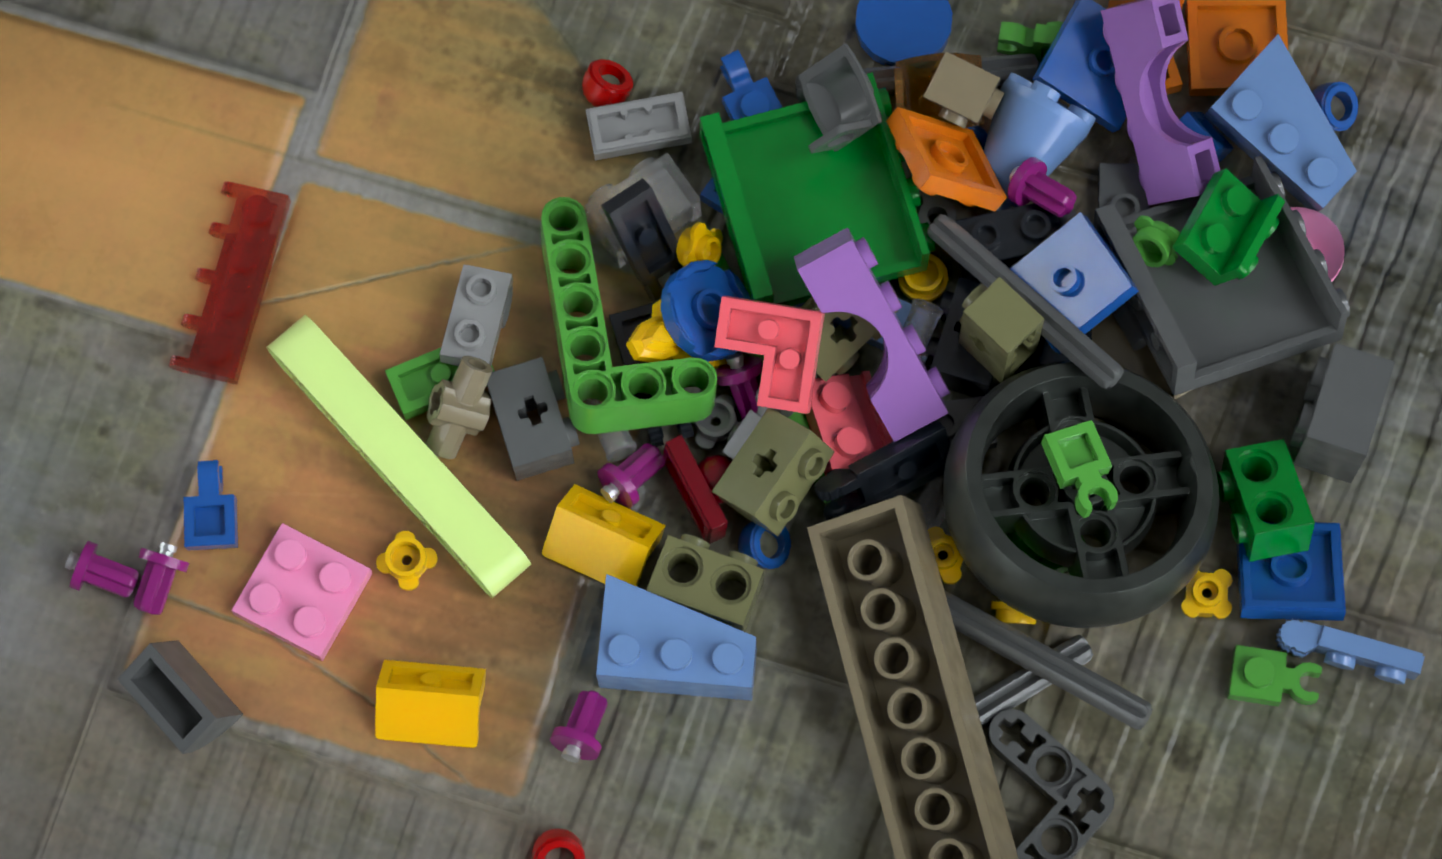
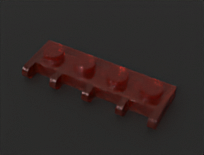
[168,181,291,385]

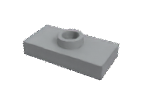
[586,92,692,161]

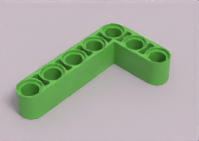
[541,197,717,434]

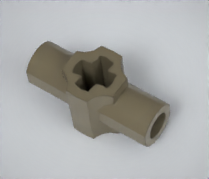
[426,356,493,459]

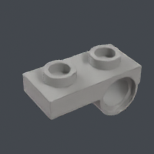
[439,264,513,366]

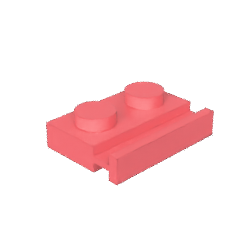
[805,370,893,476]

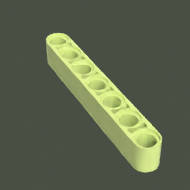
[266,315,531,598]

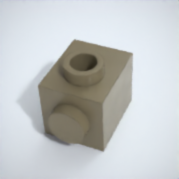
[924,51,1005,129]

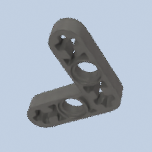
[987,709,1115,859]

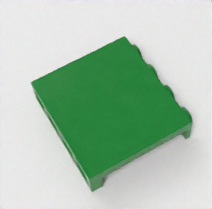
[700,72,935,306]

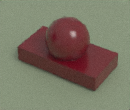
[663,435,732,544]

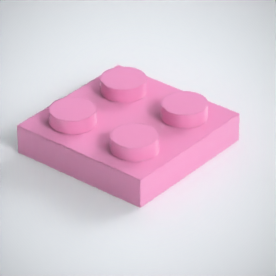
[231,523,373,661]

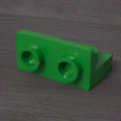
[1172,168,1285,286]

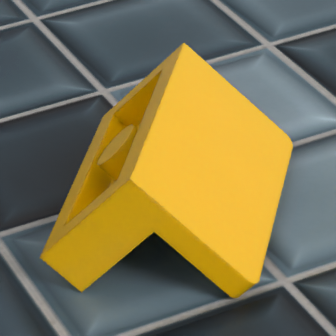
[542,484,666,586]
[375,660,486,748]

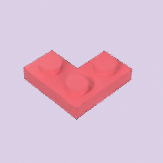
[714,296,825,414]

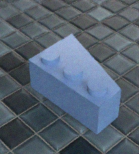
[1204,34,1357,212]
[596,574,757,701]

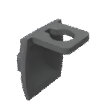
[798,44,882,153]

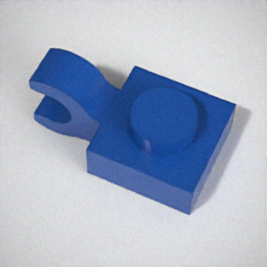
[720,50,783,121]
[183,460,238,551]

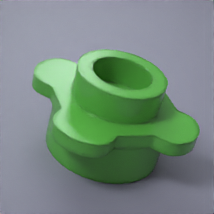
[1132,215,1180,267]

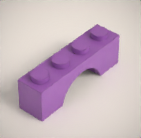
[1101,0,1220,205]
[794,227,950,442]

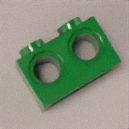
[1216,439,1315,562]

